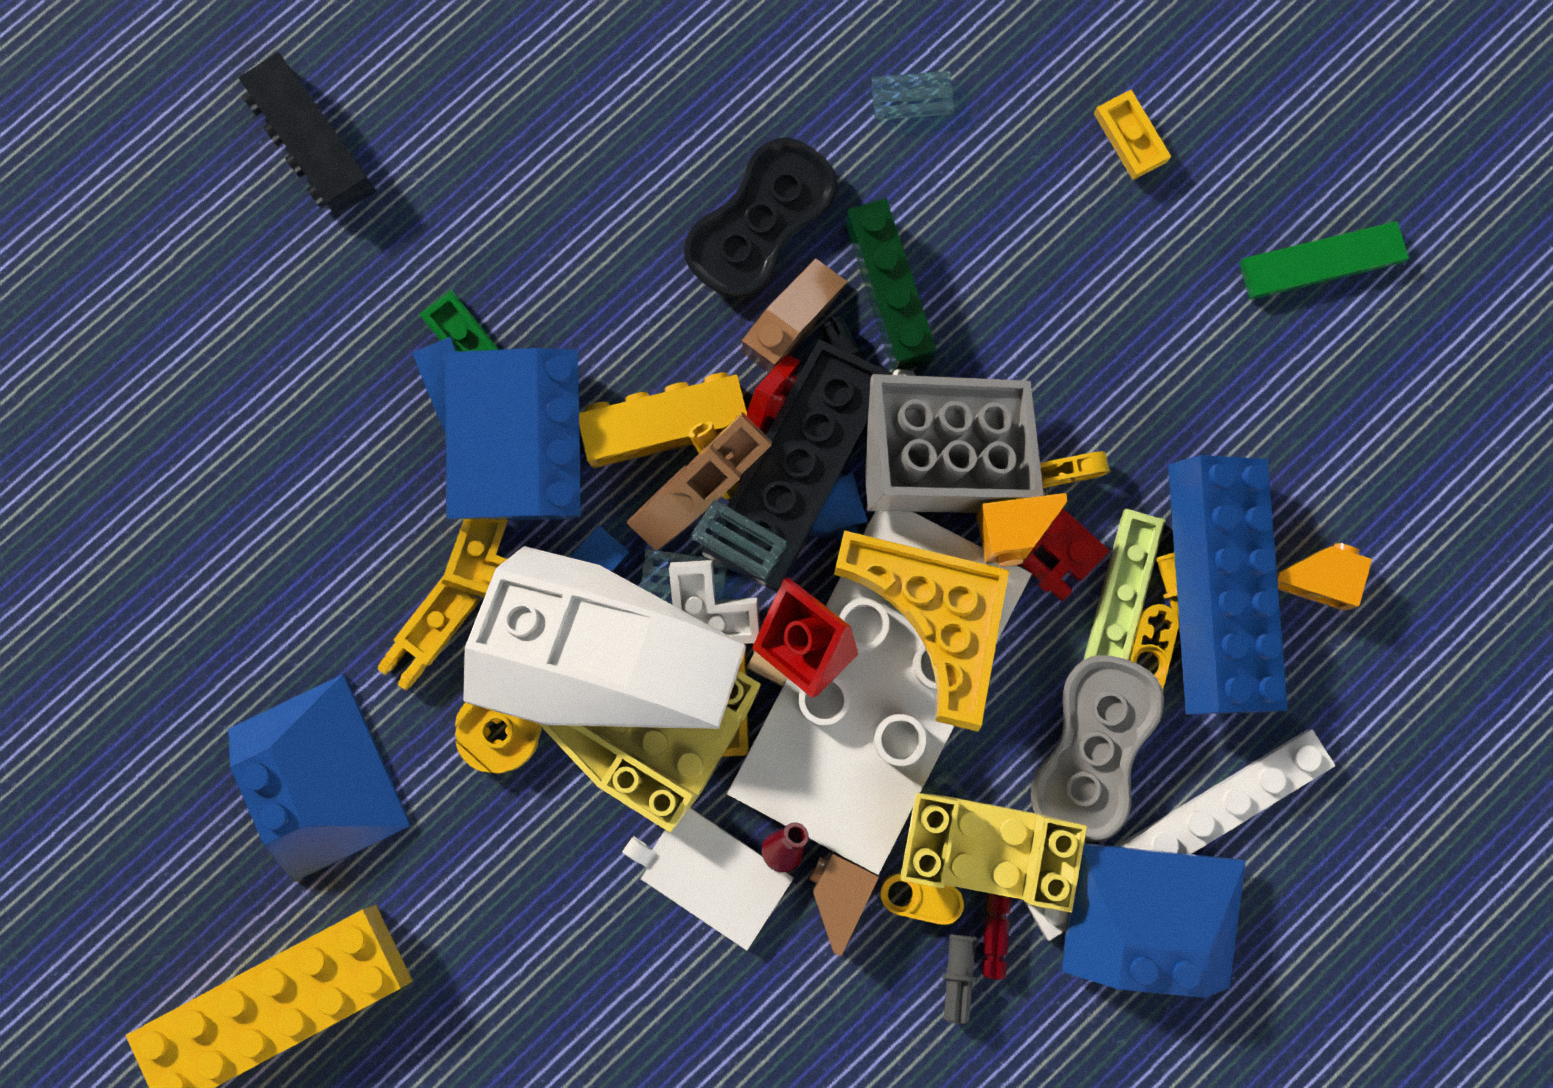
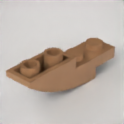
[627,412,772,551]

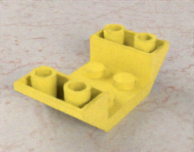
[900,793,1087,913]

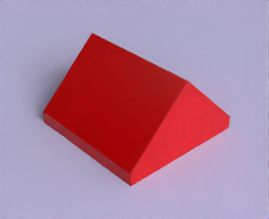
[752,578,858,698]

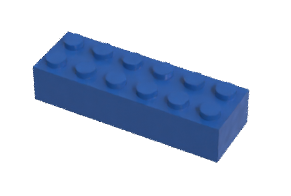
[1168,455,1288,714]

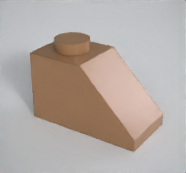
[809,852,879,956]

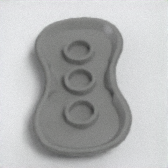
[1031,655,1164,843]

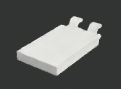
[623,807,794,950]

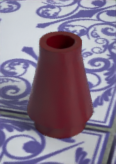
[762,822,809,872]

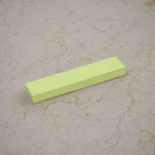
[1084,509,1166,660]

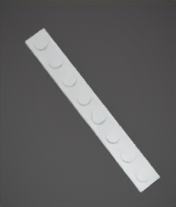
[1024,729,1335,941]

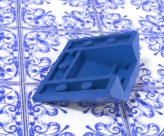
[228,674,412,882]
[1061,843,1246,998]

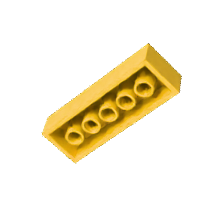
[125,905,413,1088]

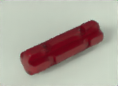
[982,893,1011,980]

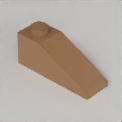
[742,258,848,373]

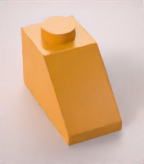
[976,493,1068,567]
[1277,543,1372,611]

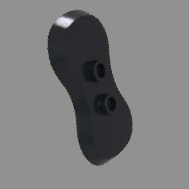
[684,137,838,298]

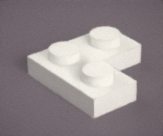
[669,560,760,644]

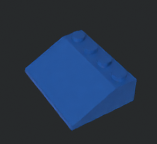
[445,348,581,520]

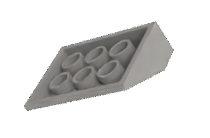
[865,374,1044,513]

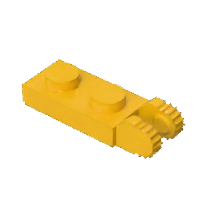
[377,577,481,691]

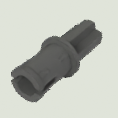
[943,934,977,1024]

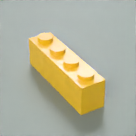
[579,372,747,469]

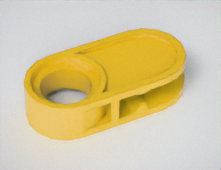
[1040,451,1110,488]
[880,873,964,925]

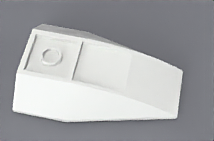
[463,546,746,729]

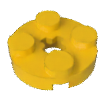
[455,702,542,774]

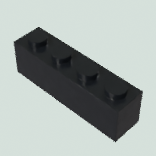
[238,51,377,217]

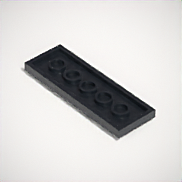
[702,339,893,592]

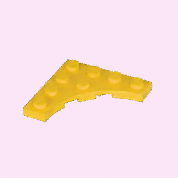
[834,530,1009,732]

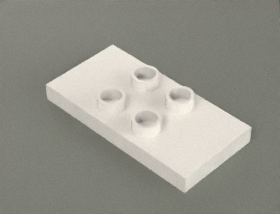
[727,511,1032,875]

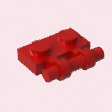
[1017,508,1110,601]

